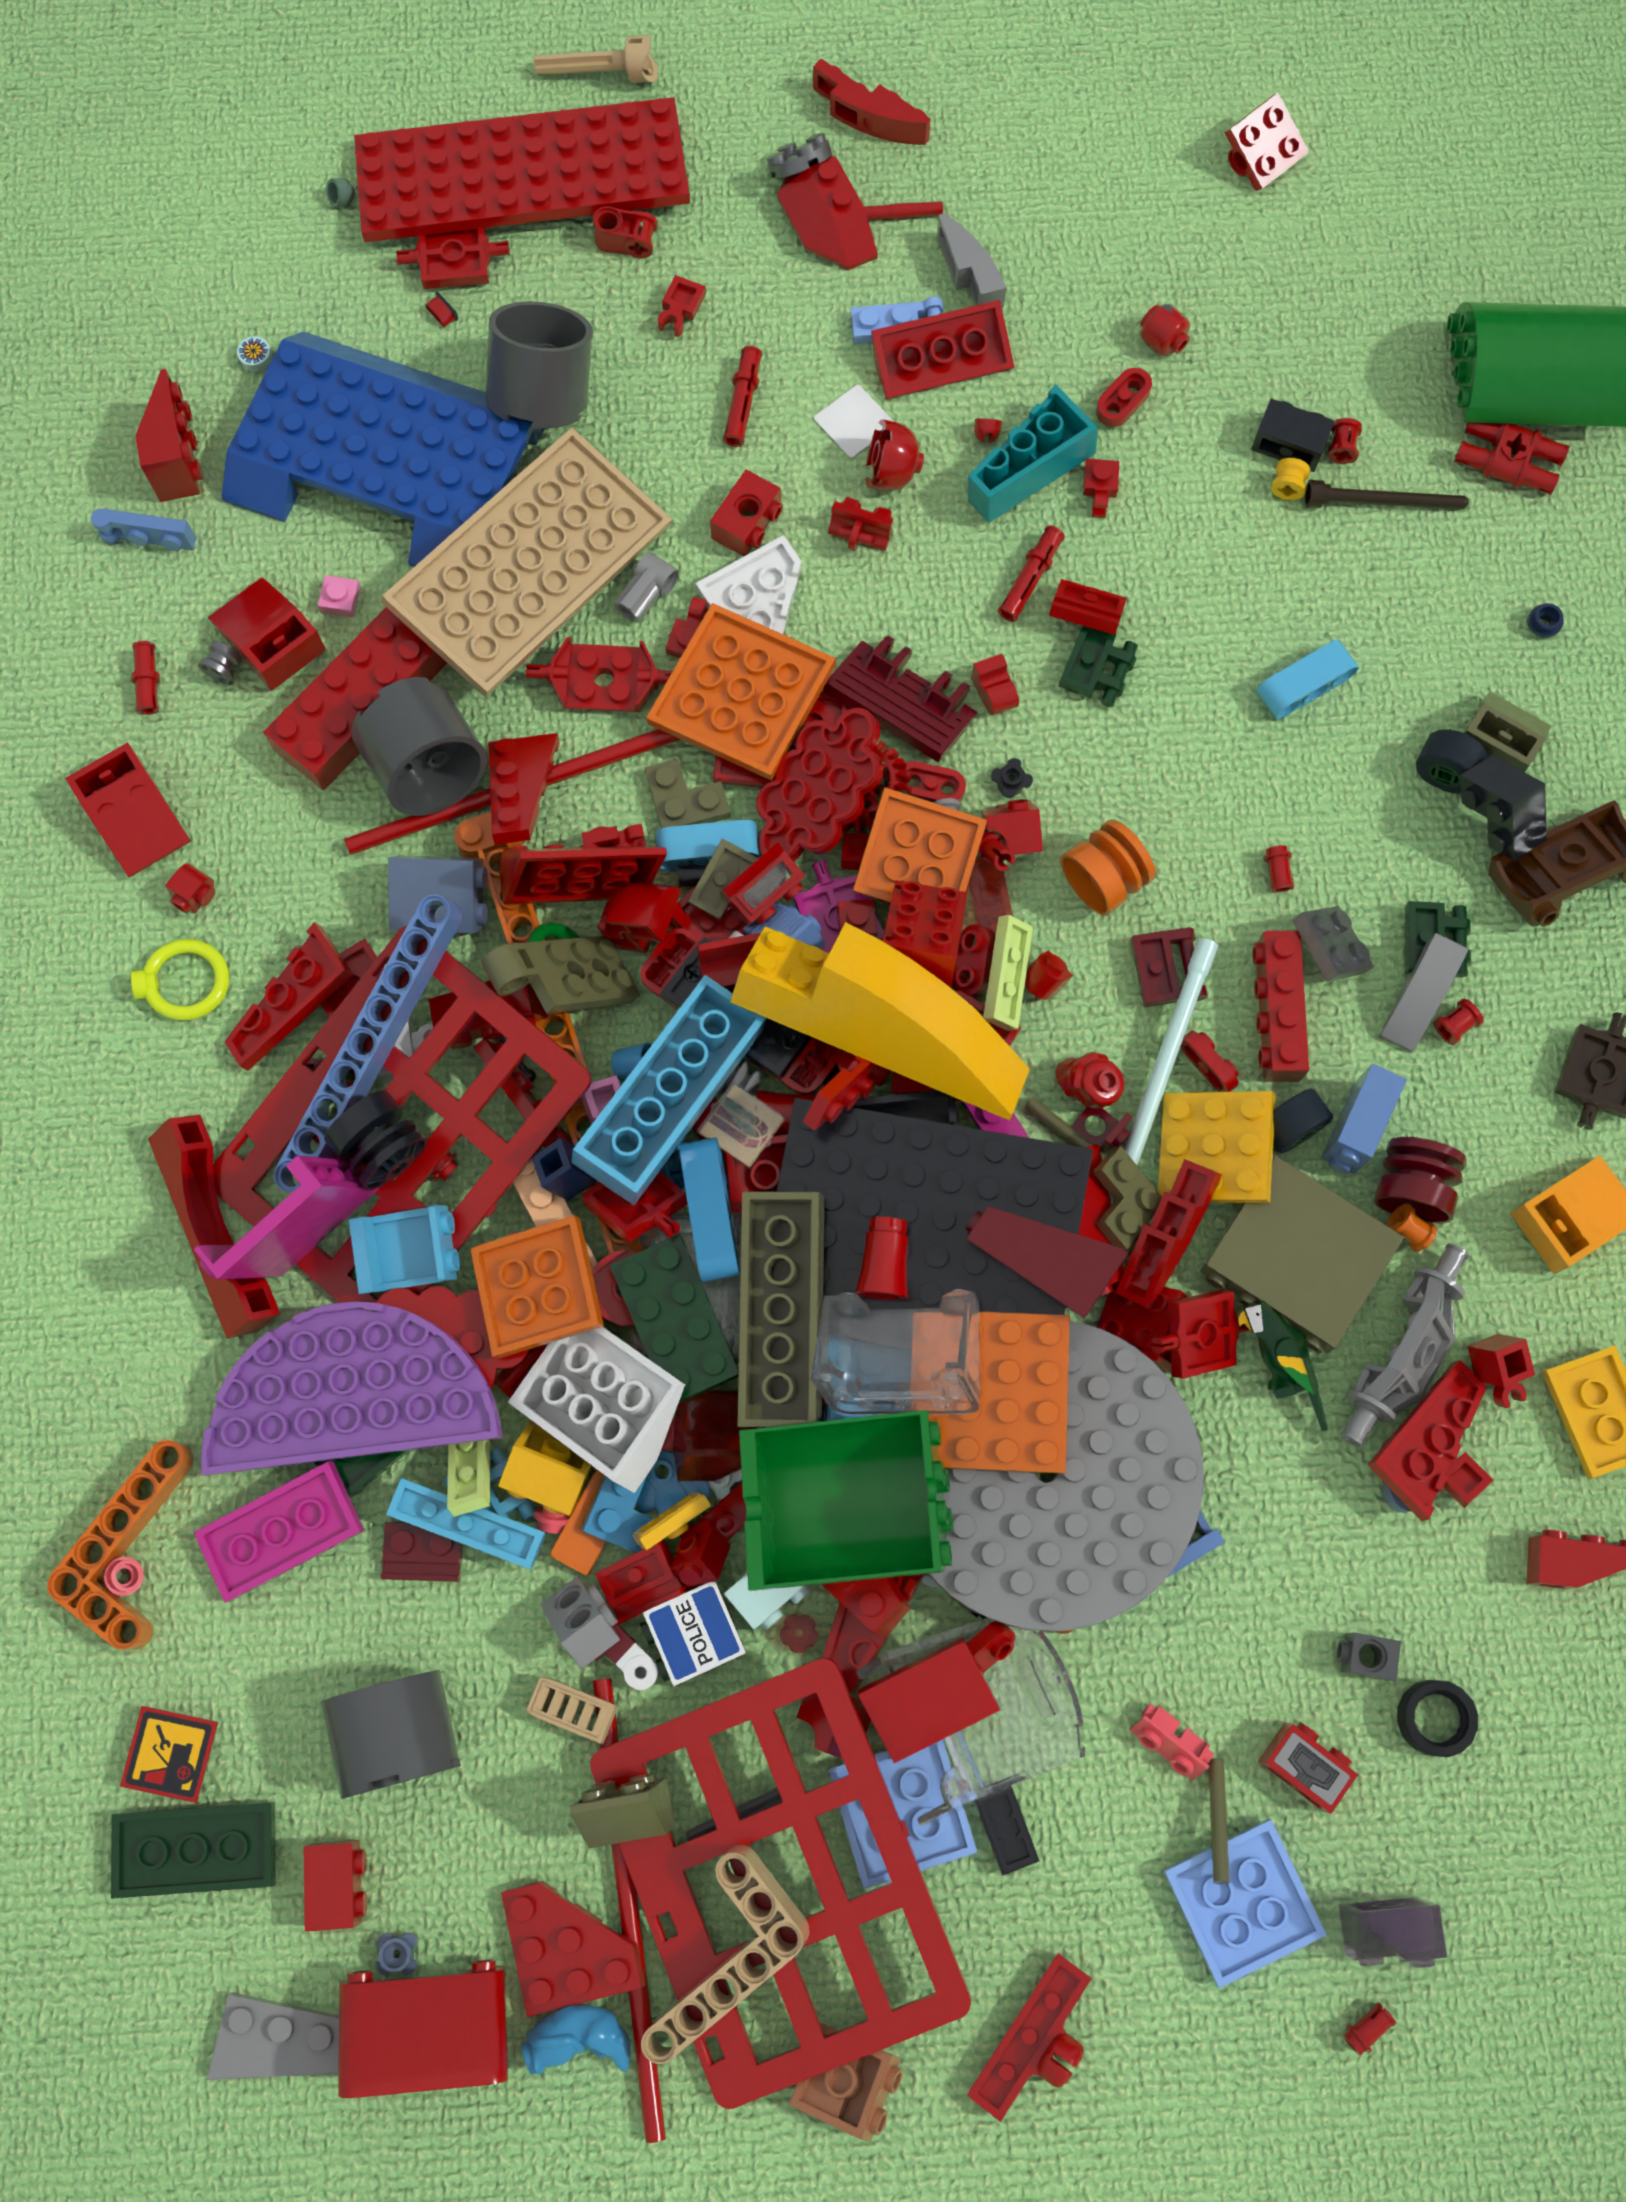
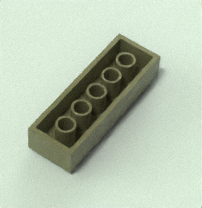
[738,1192,825,1427]

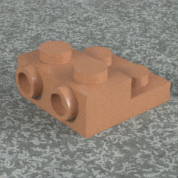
[789,2023,903,2142]

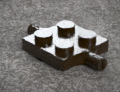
[1554,1012,1626,1130]

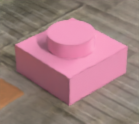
[318,575,361,617]

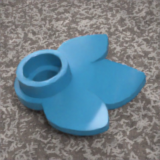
[636,1451,710,1515]

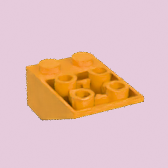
[1510,1155,1626,1275]

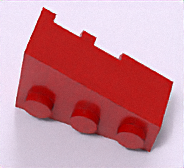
[821,1577,911,1639]

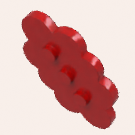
[756,708,883,865]
[376,1286,530,1390]

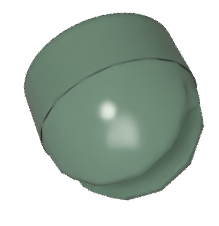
[326,178,355,207]

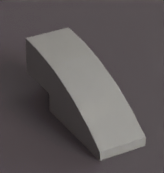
[937,213,1006,308]
[1379,933,1469,1053]

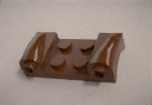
[1488,800,1626,927]

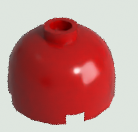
[866,419,924,491]

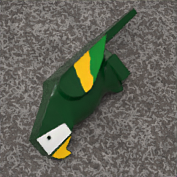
[1238,1300,1328,1431]

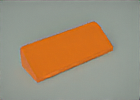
[550,1469,607,1577]

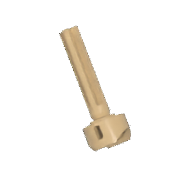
[533,35,658,84]

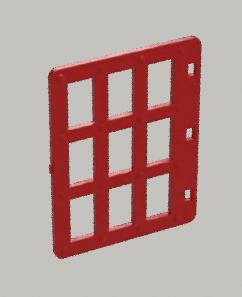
[213,926,592,1303]
[590,1657,971,2109]

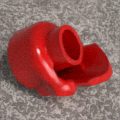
[1055,1052,1125,1109]

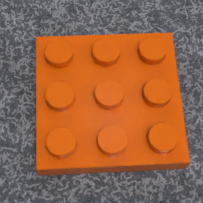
[852,787,987,904]
[470,1215,604,1359]

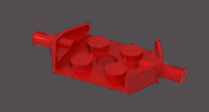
[526,637,673,712]

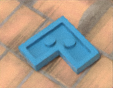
[580,1474,654,1553]

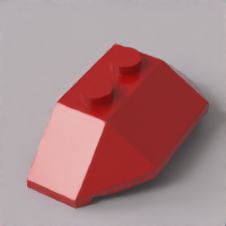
[777,155,878,270]

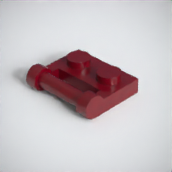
[1130,927,1208,1007]

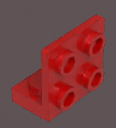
[1097,1281,1188,1374]

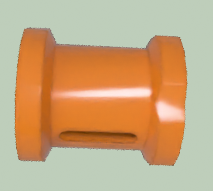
[1386,1204,1438,1252]

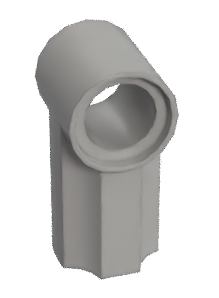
[614,552,679,623]

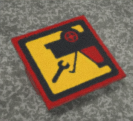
[120,1706,218,1803]

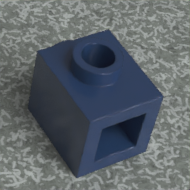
[532,1138,597,1201]

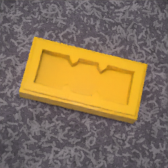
[632,1491,711,1550]

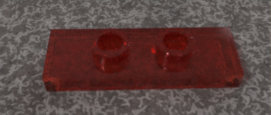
[969,859,1013,936]

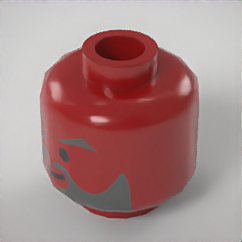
[1140,304,1190,356]

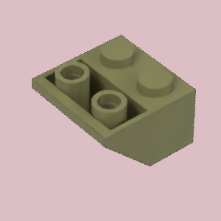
[1464,691,1551,772]
[569,1773,675,1848]

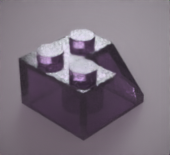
[1339,1897,1447,1968]

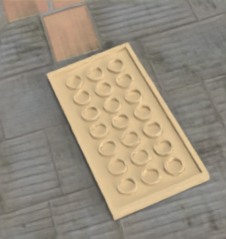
[381,427,672,698]

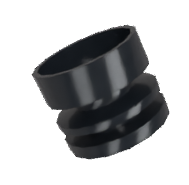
[324,1090,428,1191]

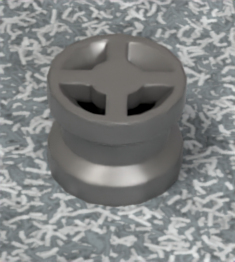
[198,641,243,684]

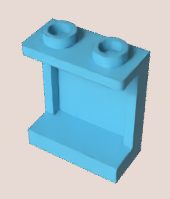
[348,1205,460,1294]

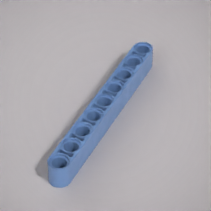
[274,894,462,1193]

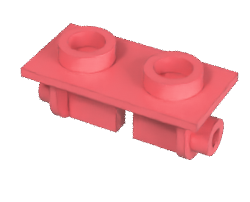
[1129,1703,1214,1780]

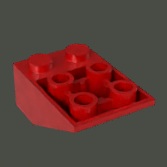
[135,369,203,502]
[207,577,326,691]
[65,742,191,878]

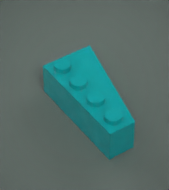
[968,384,1098,523]

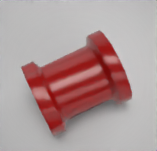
[1327,418,1362,464]
[1433,998,1484,1046]

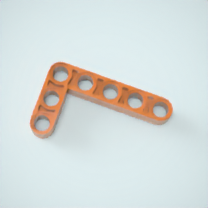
[47,1440,194,1650]

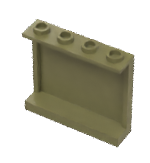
[1200,1156,1404,1354]

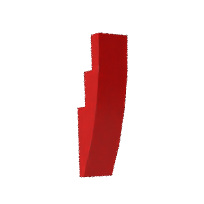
[1115,1159,1222,1309]

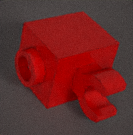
[1467,1334,1535,1408]

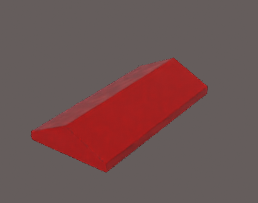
[871,300,1015,399]

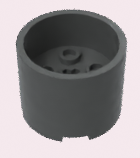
[485,301,593,428]
[351,677,487,816]
[321,1670,461,1799]

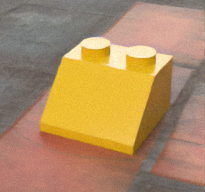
[498,1420,593,1516]

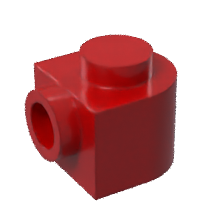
[165,863,215,914]
[1025,950,1073,1000]

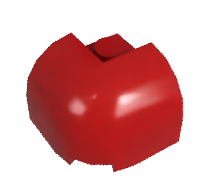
[597,882,691,953]

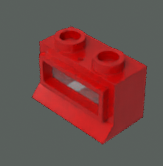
[720,842,805,926]

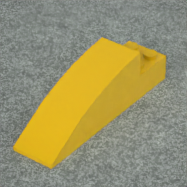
[730,922,1030,1121]

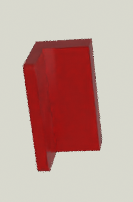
[697,932,761,991]

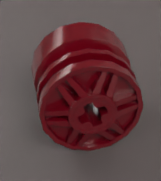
[1374,1137,1467,1224]

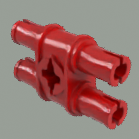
[1454,422,1570,495]

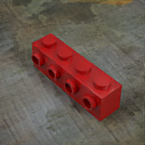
[1252,931,1309,1082]

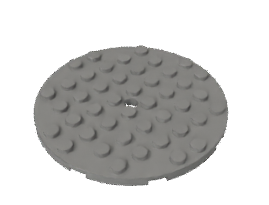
[903,1321,1204,1632]

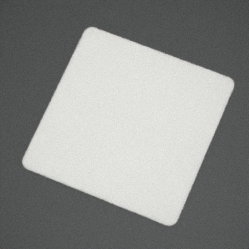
[814,385,894,458]

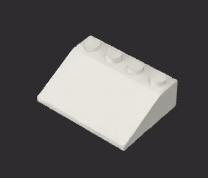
[508,1327,685,1493]

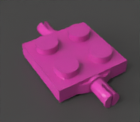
[794,860,884,953]

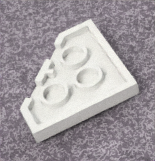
[696,535,801,634]

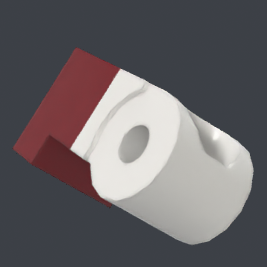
[595,1623,659,1690]

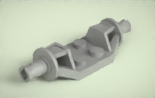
[1340,1243,1469,1448]

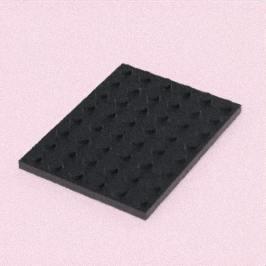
[777,1098,1093,1350]

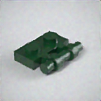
[1058,626,1138,707]
[1405,901,1471,978]

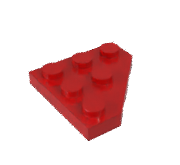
[501,1881,646,2017]

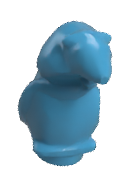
[521,2005,630,2075]

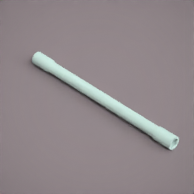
[1109,938,1219,1205]

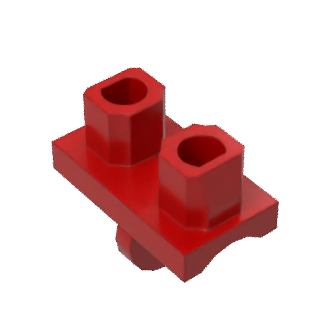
[828,497,893,551]

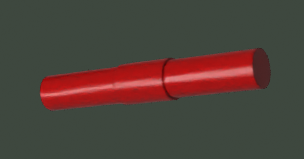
[864,201,943,220]

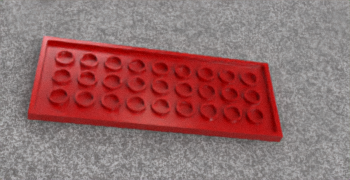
[354,97,690,242]

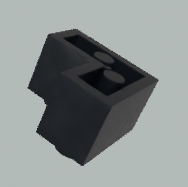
[1460,755,1547,861]

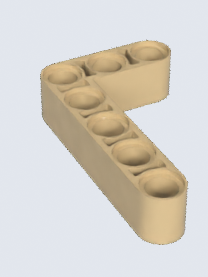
[641,1845,810,2064]

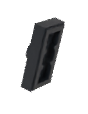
[973,1782,1040,1876]

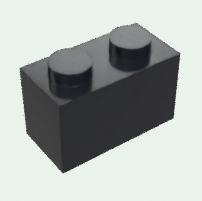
[1251,398,1335,472]

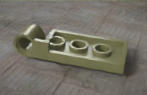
[481,936,640,1014]

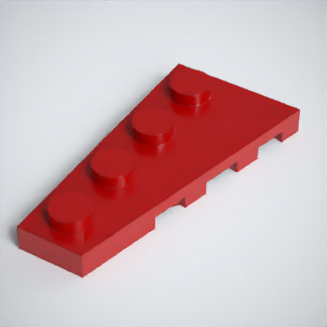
[488,733,560,845]
[224,922,354,1071]
[1367,1360,1487,1521]

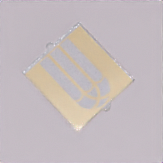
[697,1082,786,1168]

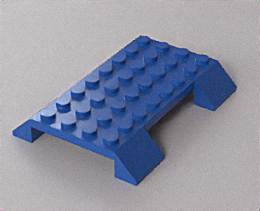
[222,331,544,567]

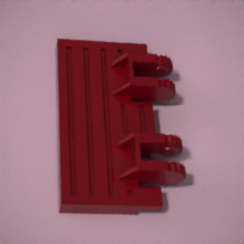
[823,635,977,763]

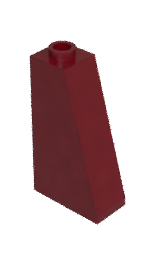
[965,1206,1128,1320]

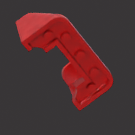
[338,1960,508,2098]

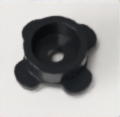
[991,758,1033,798]

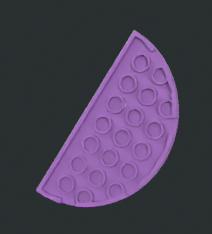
[201,1302,503,1476]

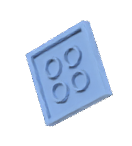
[828,1739,978,1889]
[1163,1819,1327,1988]

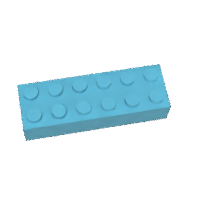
[572,975,766,1205]

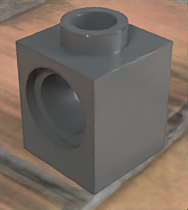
[1336,1632,1401,1681]

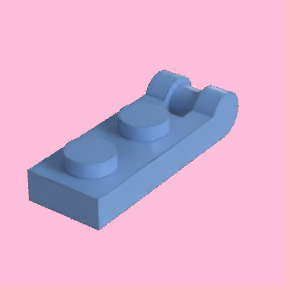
[91,509,196,551]

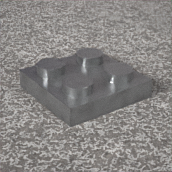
[1292,906,1374,982]

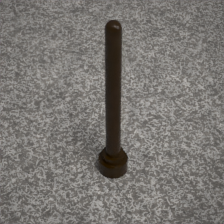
[1305,479,1469,509]

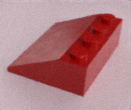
[498,842,667,904]

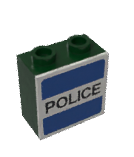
[640,1581,747,1686]

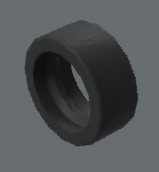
[1397,1680,1478,1757]

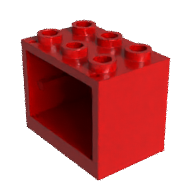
[883,880,967,989]

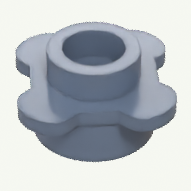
[377,1932,418,1975]

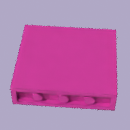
[194,1155,379,1279]

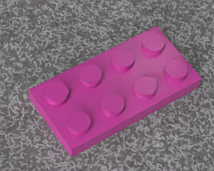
[194,1461,365,1603]

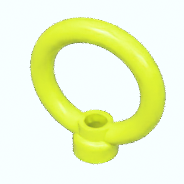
[131,939,230,1020]

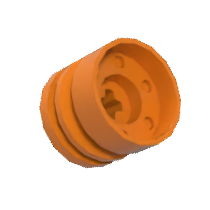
[1060,819,1156,916]

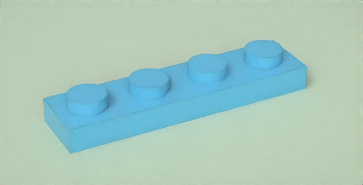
[386,1478,546,1570]

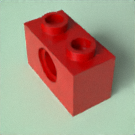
[710,469,783,556]

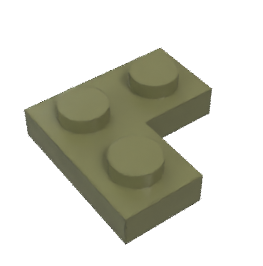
[644,759,731,829]
[687,838,785,920]
[1093,1146,1162,1250]

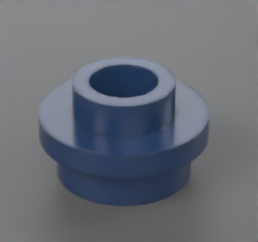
[1528,603,1564,638]

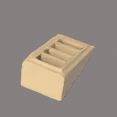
[526,1676,618,1744]

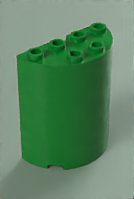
[1447,302,1626,427]
[739,1410,954,1591]

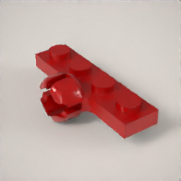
[967,1953,1092,2122]

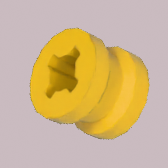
[1271,458,1310,501]

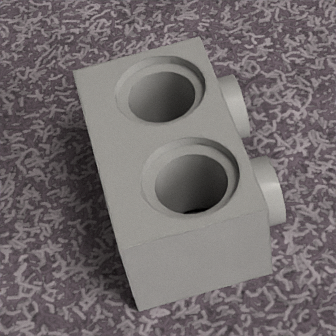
[540,1576,620,1669]

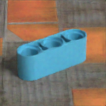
[1256,639,1359,720]
[655,820,761,871]

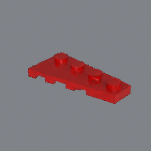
[803,1056,892,1130]
[822,1574,925,1694]

